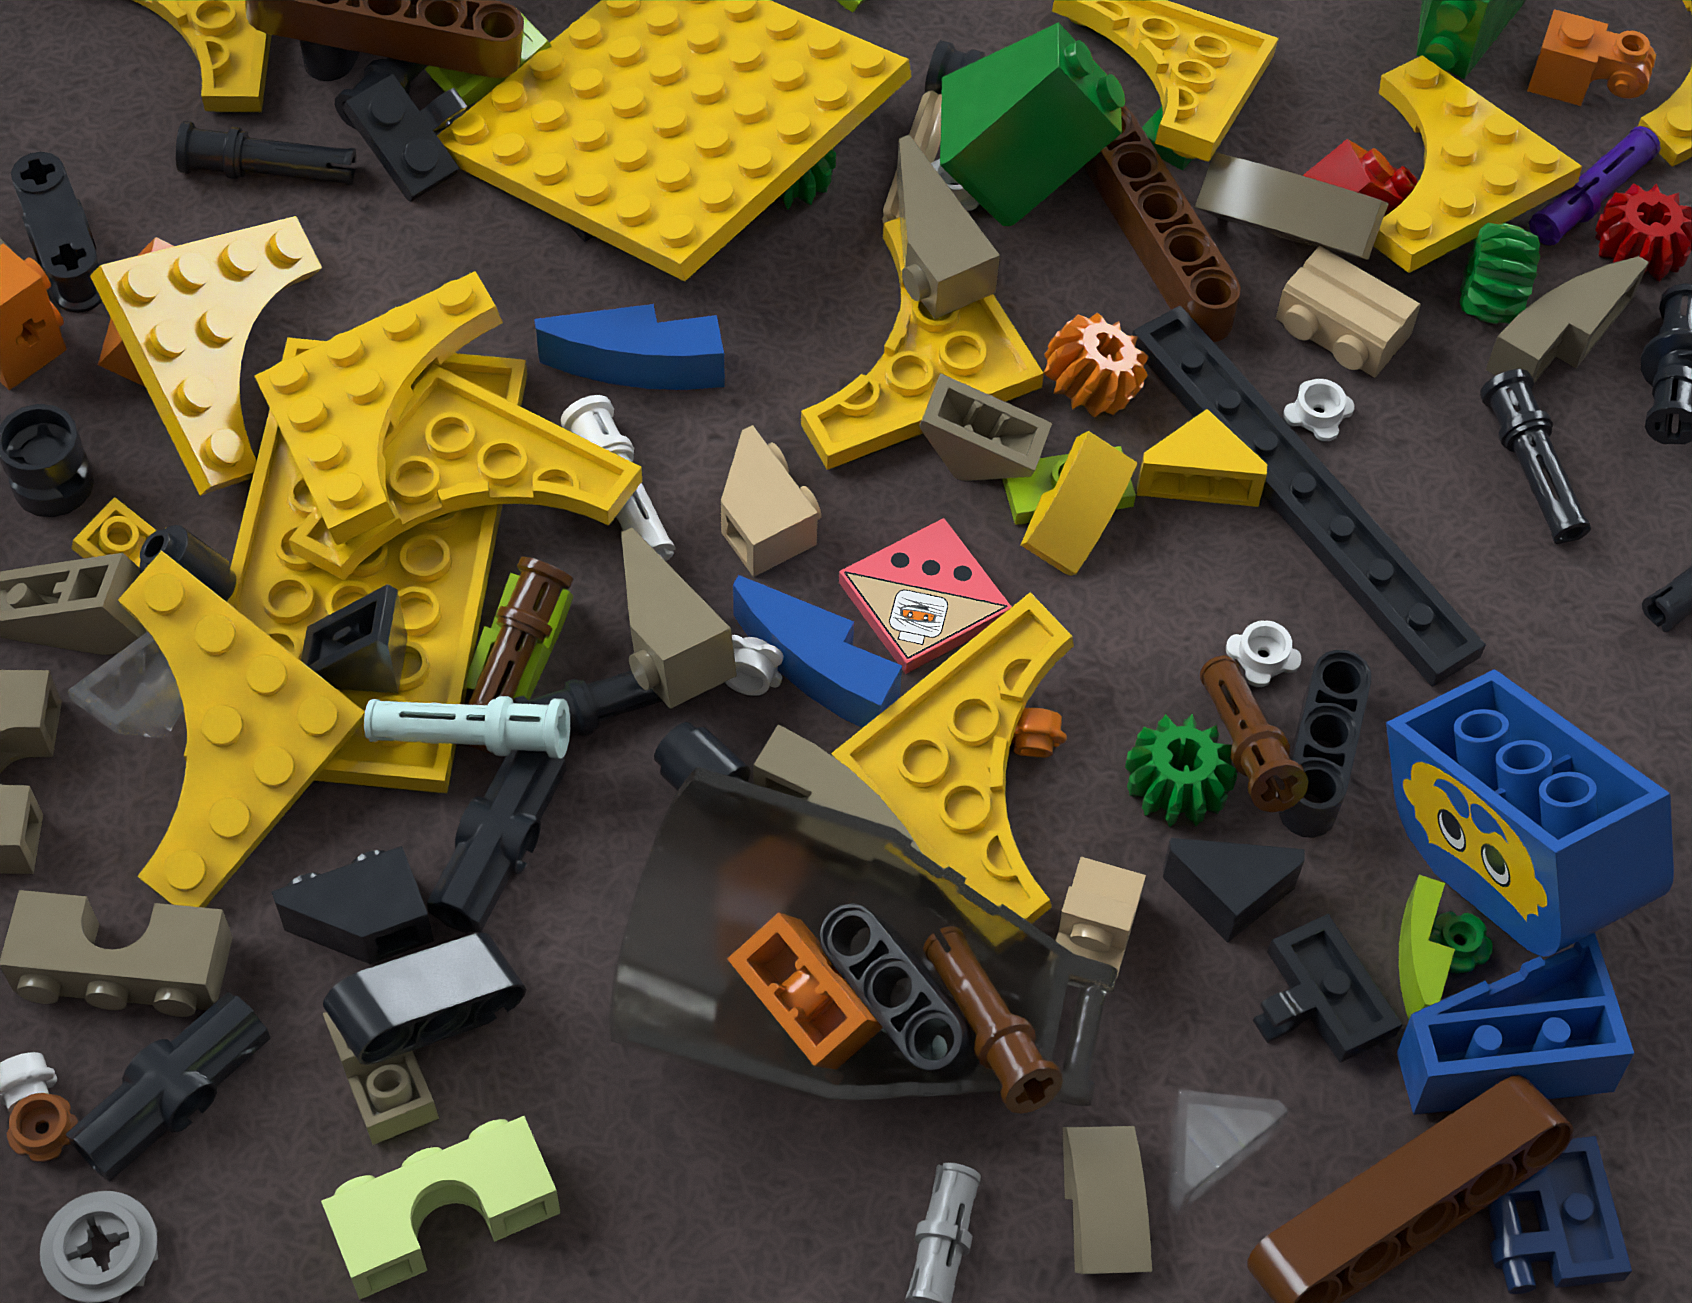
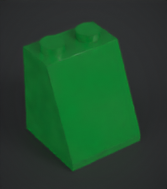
[1416,0,1526,79]
[940,22,1125,226]

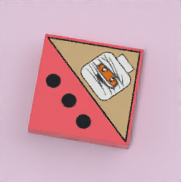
[839,518,1012,674]

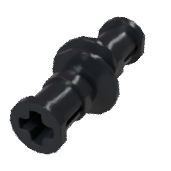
[1640,283,1692,445]

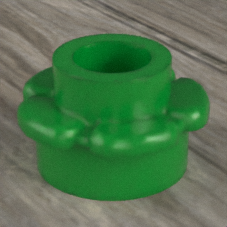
[1429,911,1493,973]

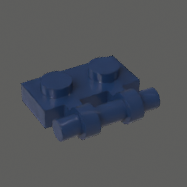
[1485,1136,1632,1294]

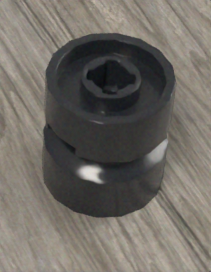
[0,404,94,517]

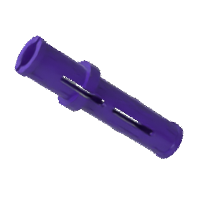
[1529,126,1661,246]

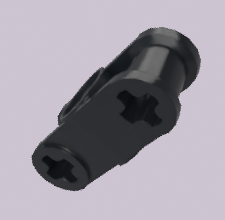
[11,152,102,313]

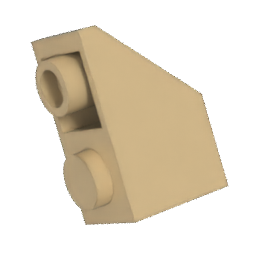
[721,425,821,577]

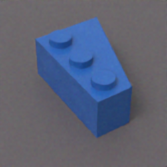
[1397,933,1634,1115]

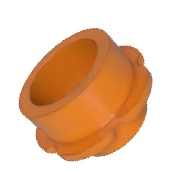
[1011,708,1067,758]

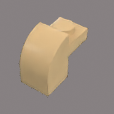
[1051,857,1146,978]

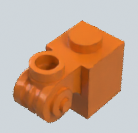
[1527,9,1656,106]

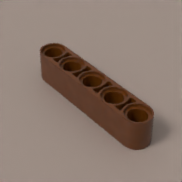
[245,0,524,78]
[1083,106,1241,342]
[1247,1075,1574,1303]

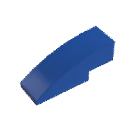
[534,304,725,390]
[733,575,902,728]

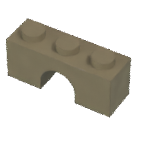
[0,670,62,874]
[0,890,233,1017]

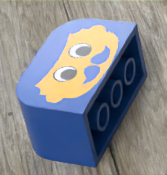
[1386,669,1674,956]

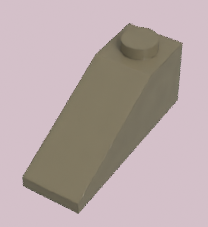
[897,135,1000,319]
[621,527,737,709]
[0,553,154,655]

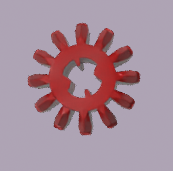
[1595,183,1692,282]

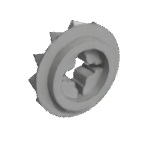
[40,1191,158,1303]

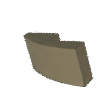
[323,1012,439,1145]
[1063,1126,1152,1274]

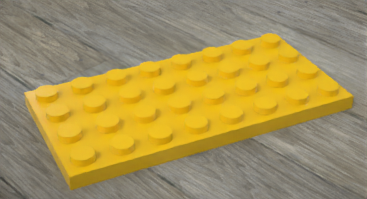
[184,338,528,793]

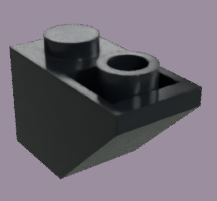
[271,846,434,964]

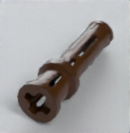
[464,557,574,753]
[1200,655,1308,813]
[923,926,1063,1114]

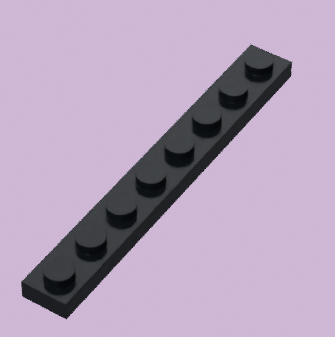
[1132,306,1486,687]

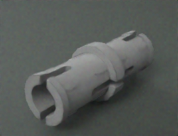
[905,1163,981,1303]

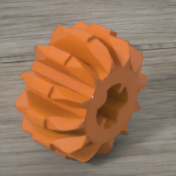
[1043,313,1148,417]

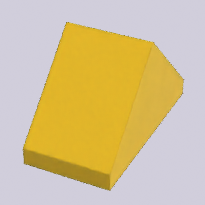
[1137,409,1267,507]

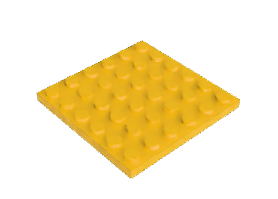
[437,0,912,281]

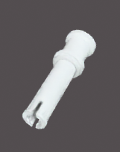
[561,395,675,561]

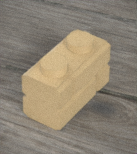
[1276,246,1421,378]

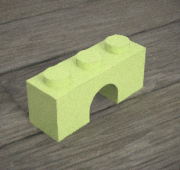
[321,1116,560,1300]

